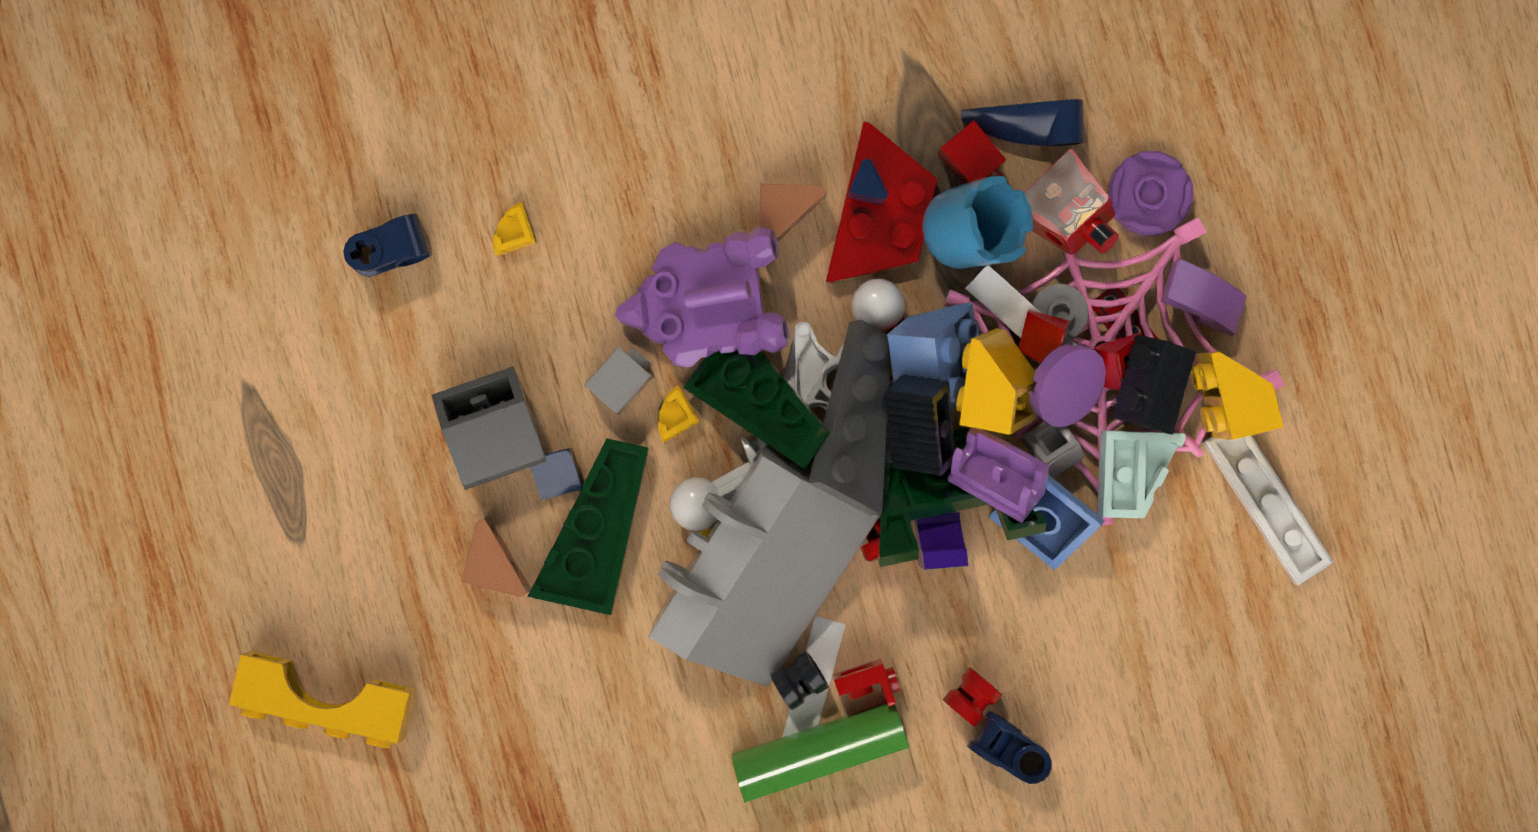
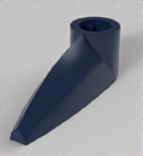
[961,99,1086,147]

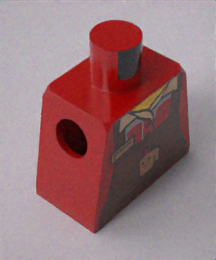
[1024,148,1119,255]

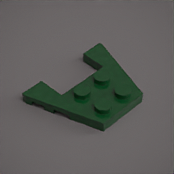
[878,428,1047,567]

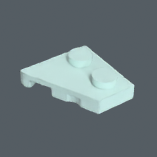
[1097,430,1186,519]

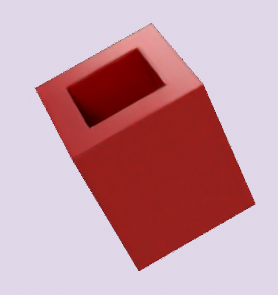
[937,121,1007,185]

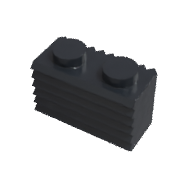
[1112,335,1197,435]
[882,374,955,476]

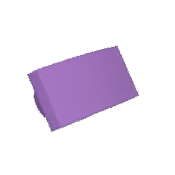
[1161,259,1247,336]

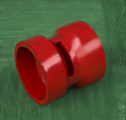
[942,667,1003,727]

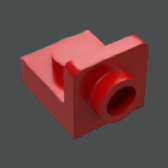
[832,659,901,707]

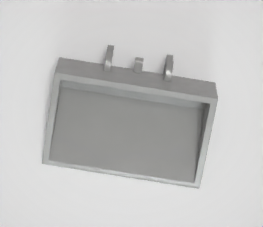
[648,444,880,687]

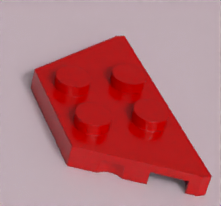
[826,121,937,283]

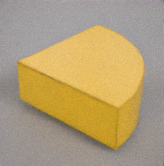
[493,201,537,257]
[658,385,700,443]

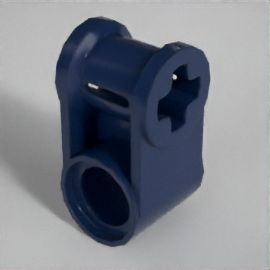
[343,214,432,277]
[967,710,1052,784]

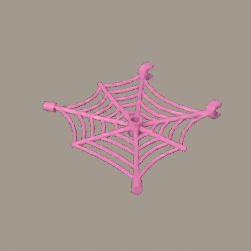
[944,217,1285,525]

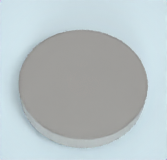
[1032,284,1089,339]

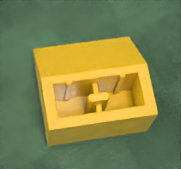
[956,328,1036,435]
[1190,352,1284,440]

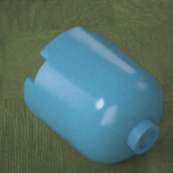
[922,176,1033,269]

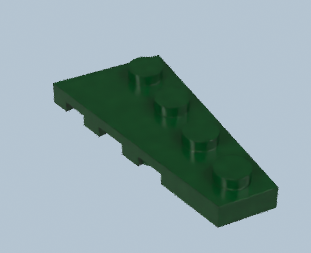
[683,350,830,469]
[527,438,649,615]

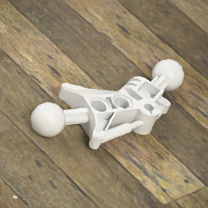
[669,279,905,532]

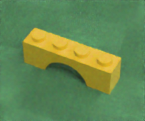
[229,651,417,748]

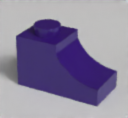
[914,511,968,570]

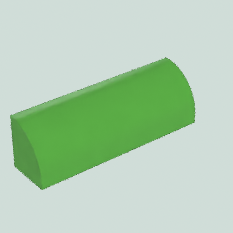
[732,703,910,803]

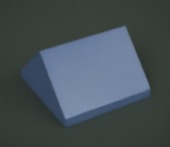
[988,475,1105,570]

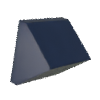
[847,158,889,205]

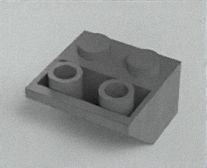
[431,366,547,490]

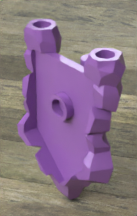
[615,227,790,367]

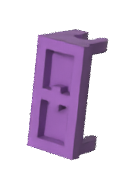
[948,427,1050,523]

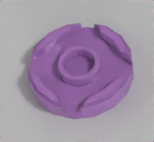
[1107,151,1193,236]
[1029,343,1106,427]

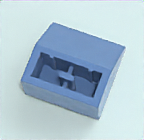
[887,303,979,411]

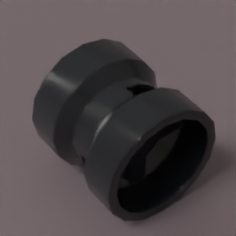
[770,651,829,710]

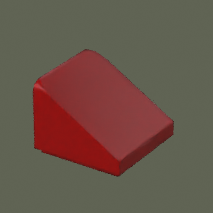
[1019,310,1070,363]
[1093,333,1143,391]

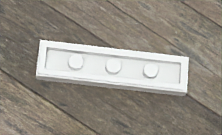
[1202,435,1334,585]

